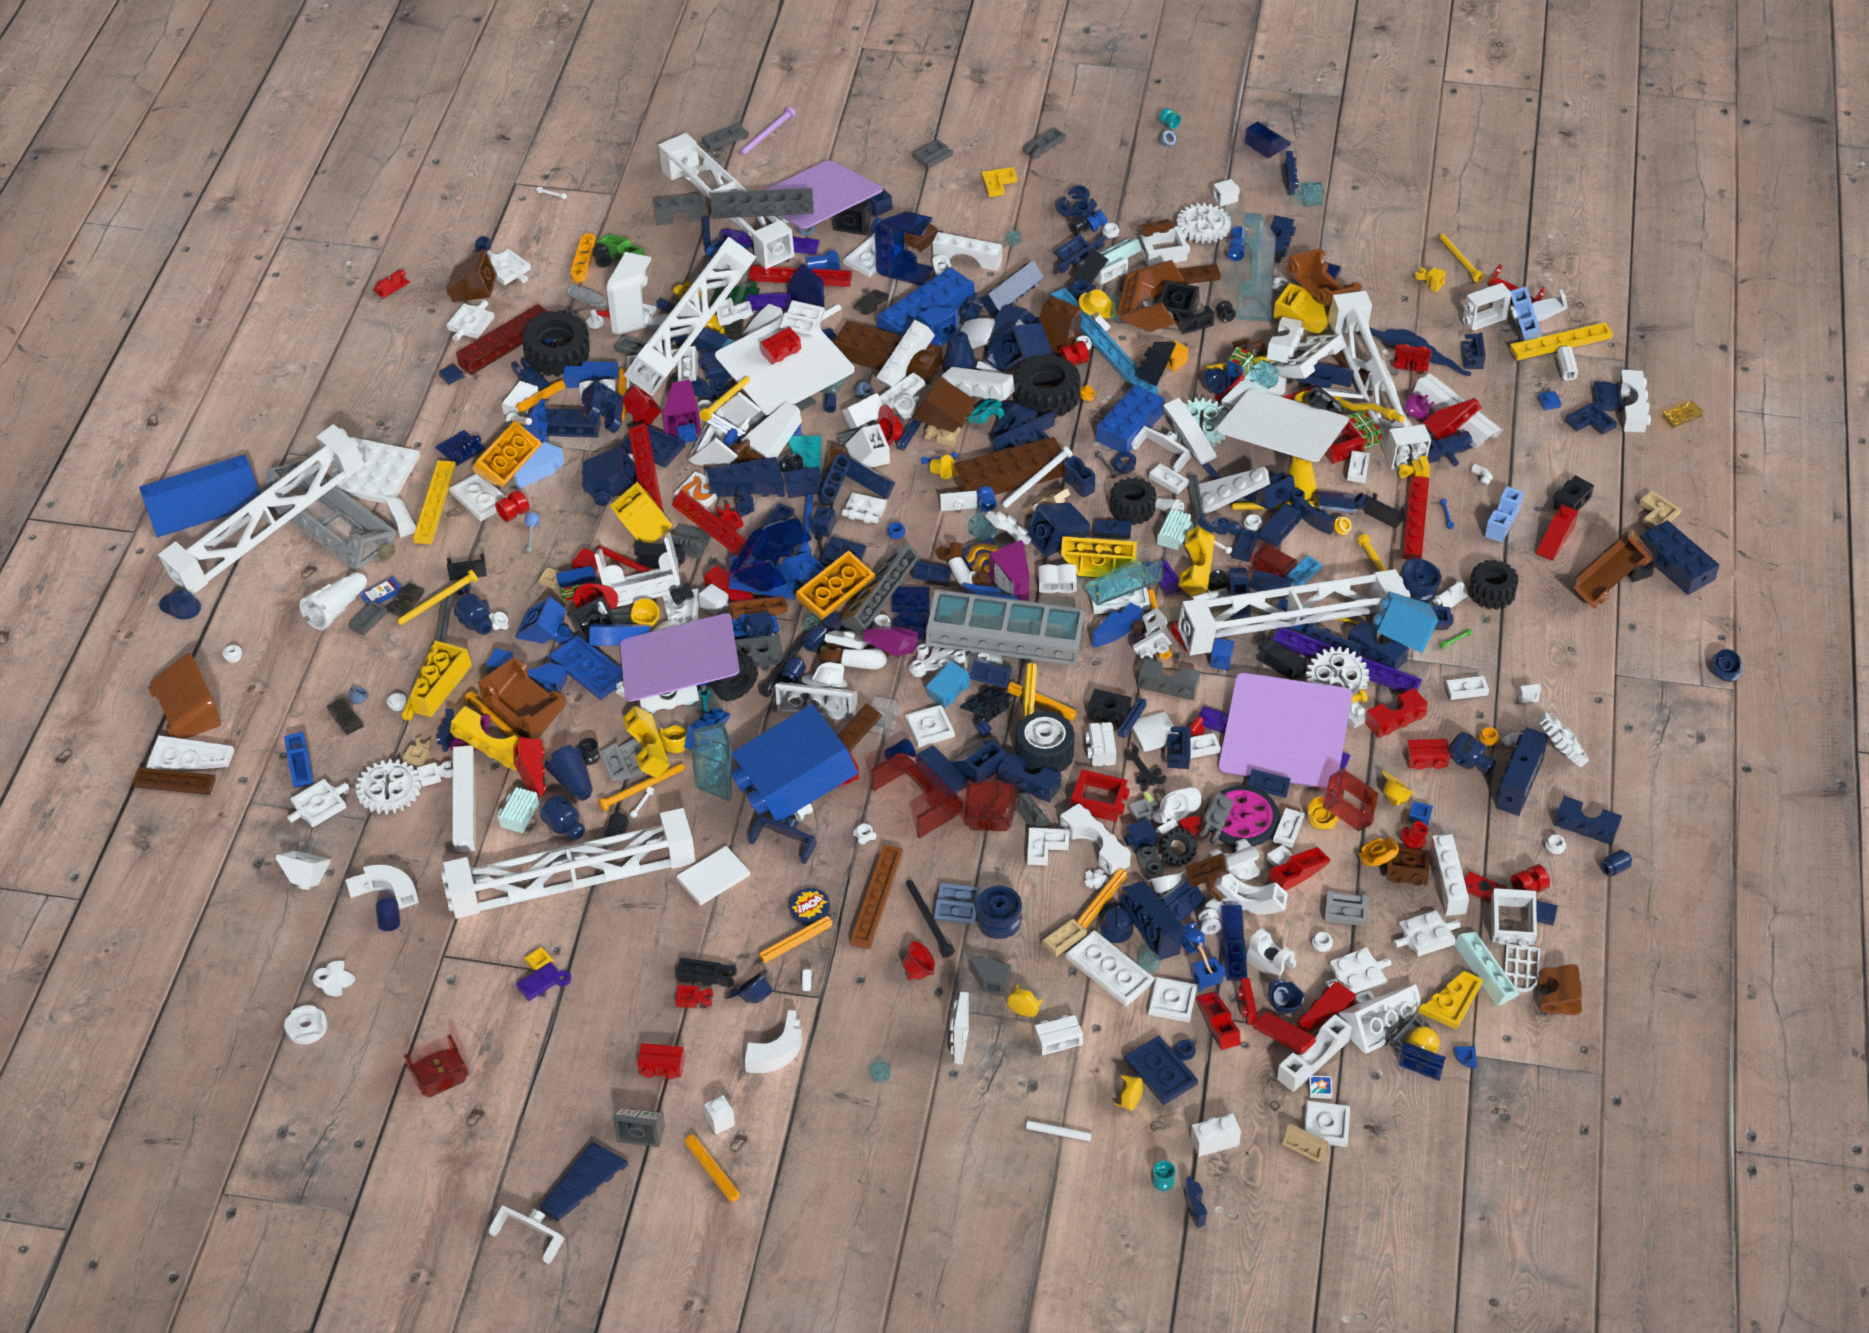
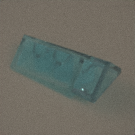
[1082,560,1163,606]
[691,722,732,802]

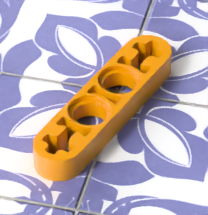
[570,233,596,283]

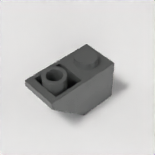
[970,955,1011,997]

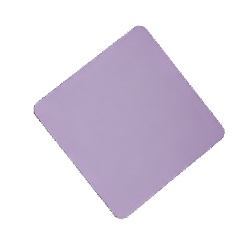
[766,160,883,229]
[620,613,740,702]
[1219,673,1352,789]

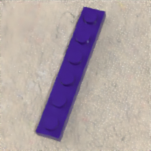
[718,229,820,255]

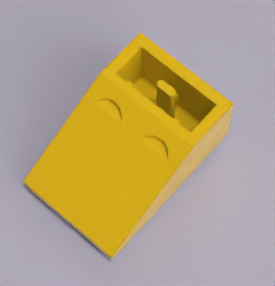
[1273,283,1330,335]
[610,482,673,543]

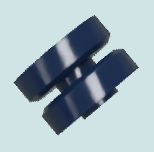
[1399,559,1442,603]
[977,886,1022,939]

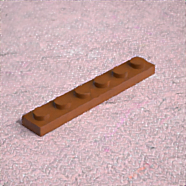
[850,845,903,949]

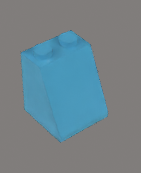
[1373,591,1438,653]

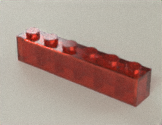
[456,304,548,375]

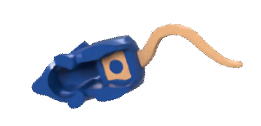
[1182,922,1213,974]

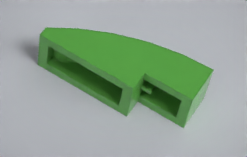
[596,233,645,261]

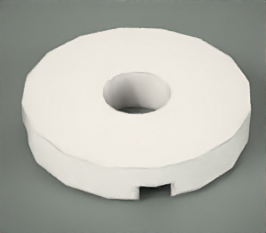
[284,1005,328,1044]

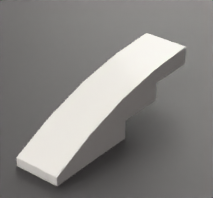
[1164,398,1217,465]

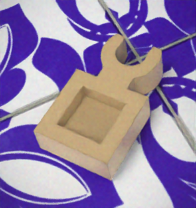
[403,737,431,767]

